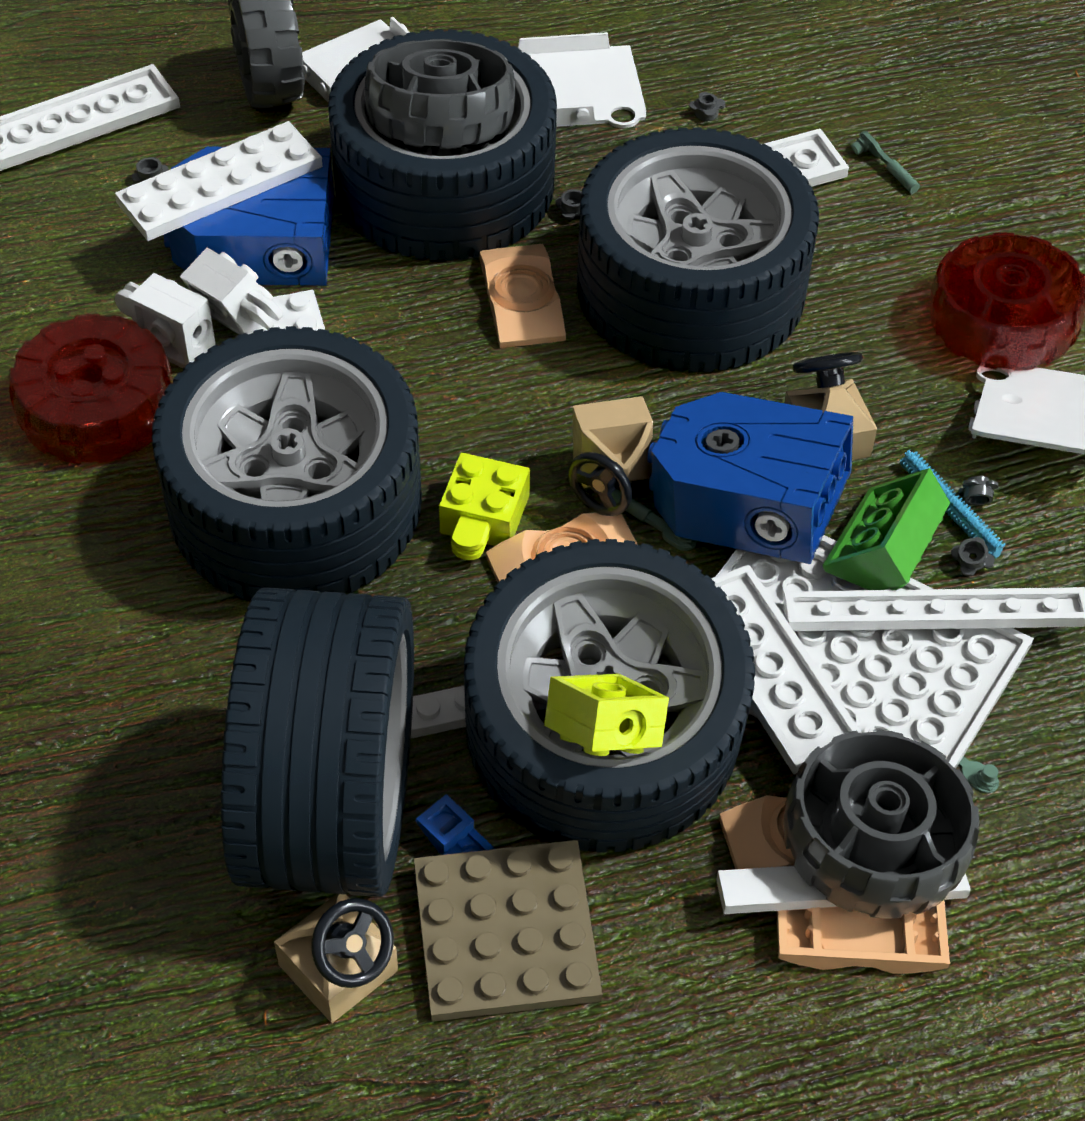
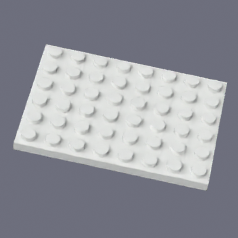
[657,535,1034,769]

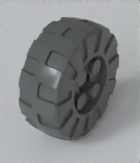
[228,0,305,108]
[364,39,515,149]
[783,729,980,919]

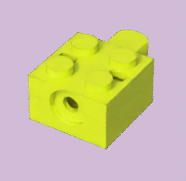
[439,452,530,560]
[544,674,669,756]

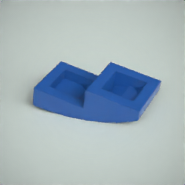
[416,794,495,855]

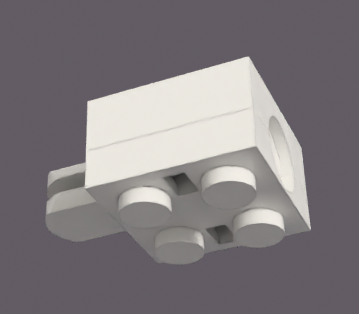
[180,248,283,335]
[115,273,215,368]

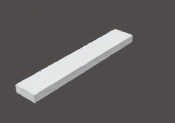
[716,866,971,914]

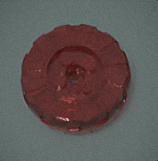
[930,232,1085,371]
[9,314,173,464]

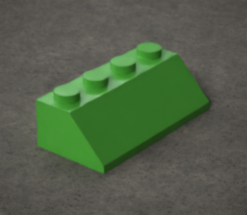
[822,468,950,590]

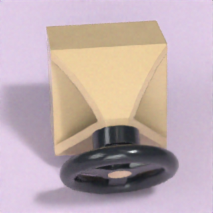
[785,352,877,461]
[568,396,653,516]
[274,894,398,1023]

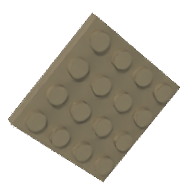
[414,840,603,1022]

